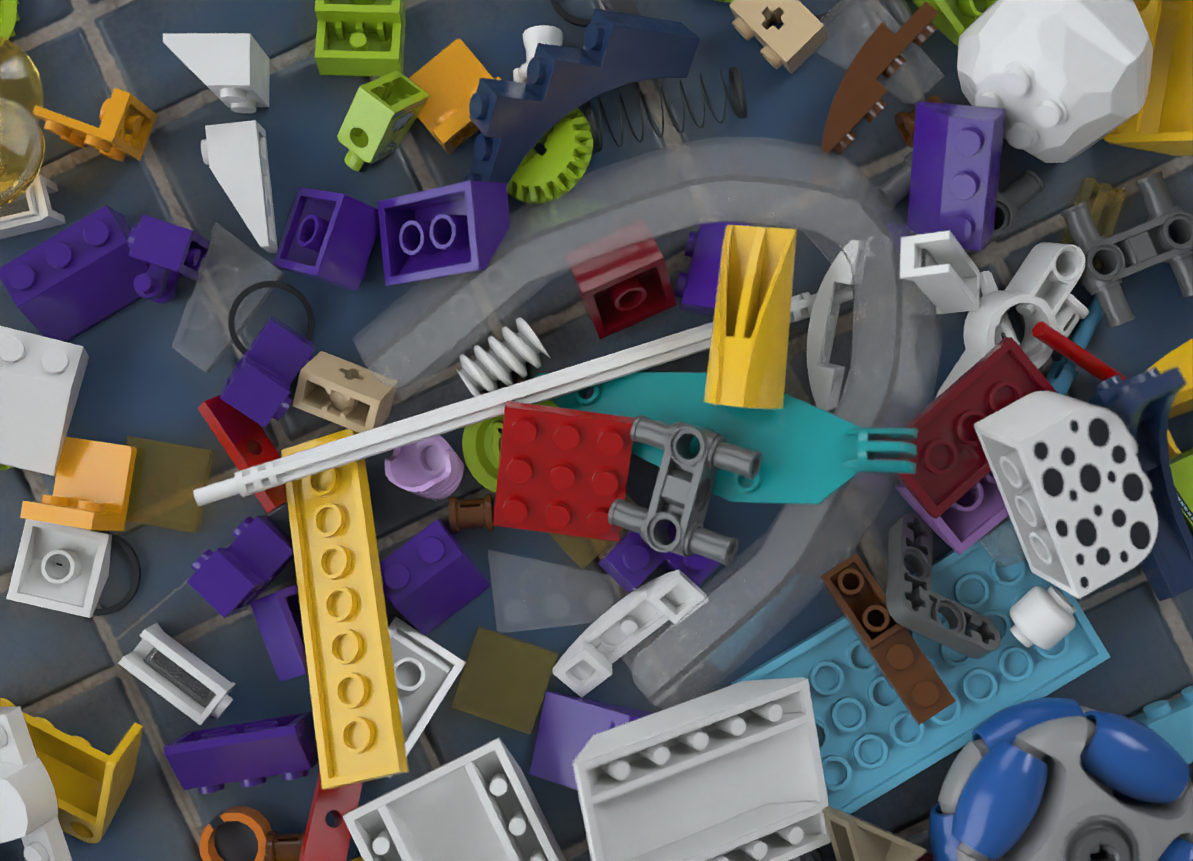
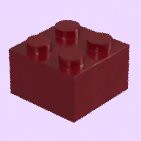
[565,220,677,339]

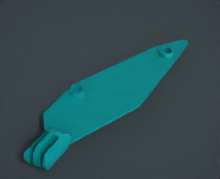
[535,372,917,505]

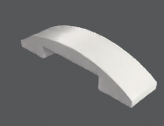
[807,240,869,411]
[553,569,708,698]

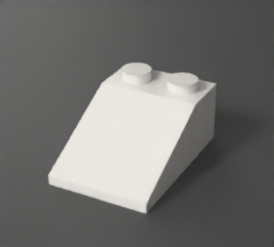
[0,326,89,476]
[387,617,466,778]

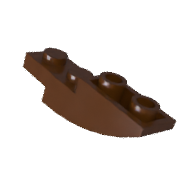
[821,1,938,155]
[820,553,956,725]

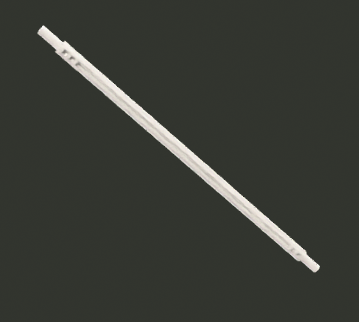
[193,284,854,506]

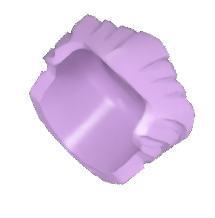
[384,435,464,501]

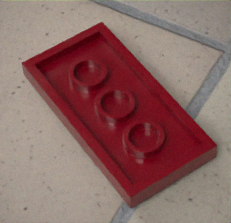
[882,337,1057,519]

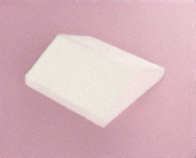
[6,519,112,618]

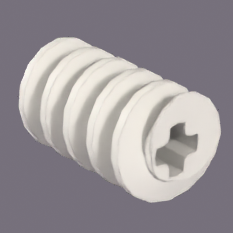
[456,317,551,397]

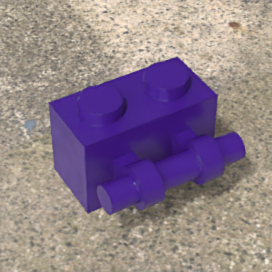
[128,214,215,304]

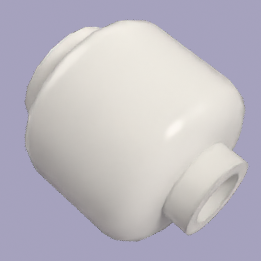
[1010,585,1077,650]

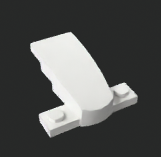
[0,707,72,861]

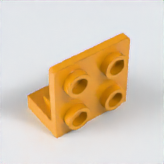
[408,39,501,155]
[32,87,157,162]
[20,437,137,531]

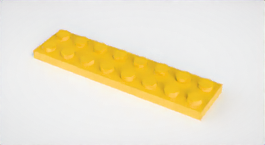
[281,429,408,789]

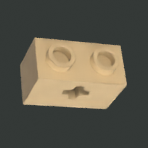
[729,0,828,74]
[292,351,398,433]

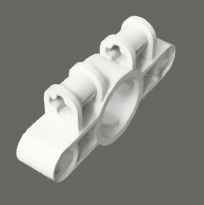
[936,242,1089,398]

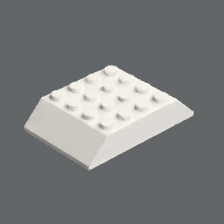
[573,677,831,861]
[342,737,566,861]

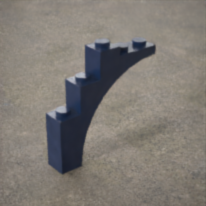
[464,8,700,186]
[1086,366,1193,601]

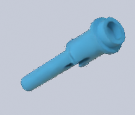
[1046,295,1104,396]

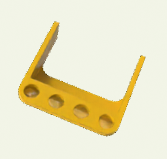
[1102,0,1193,156]
[0,698,143,844]

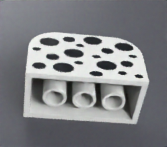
[973,391,1158,599]

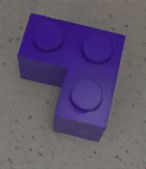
[220,315,315,427]
[186,515,294,618]
[598,521,721,593]

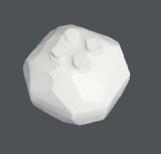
[957,0,1153,163]

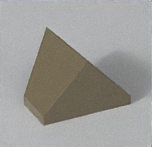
[822,806,928,861]

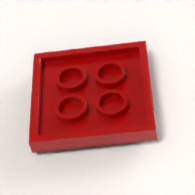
[493,401,636,542]

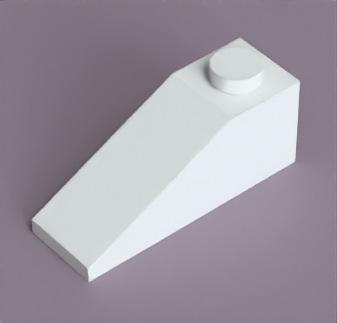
[201,120,278,253]

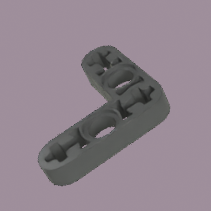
[886,512,1001,659]

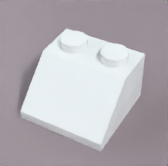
[163,33,270,113]

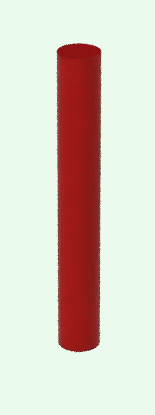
[1032,321,1128,382]

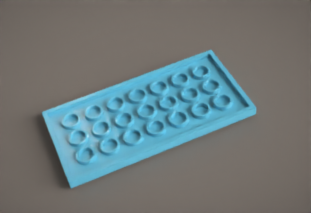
[731,516,1110,814]

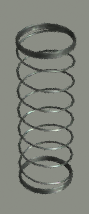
[583,67,747,153]

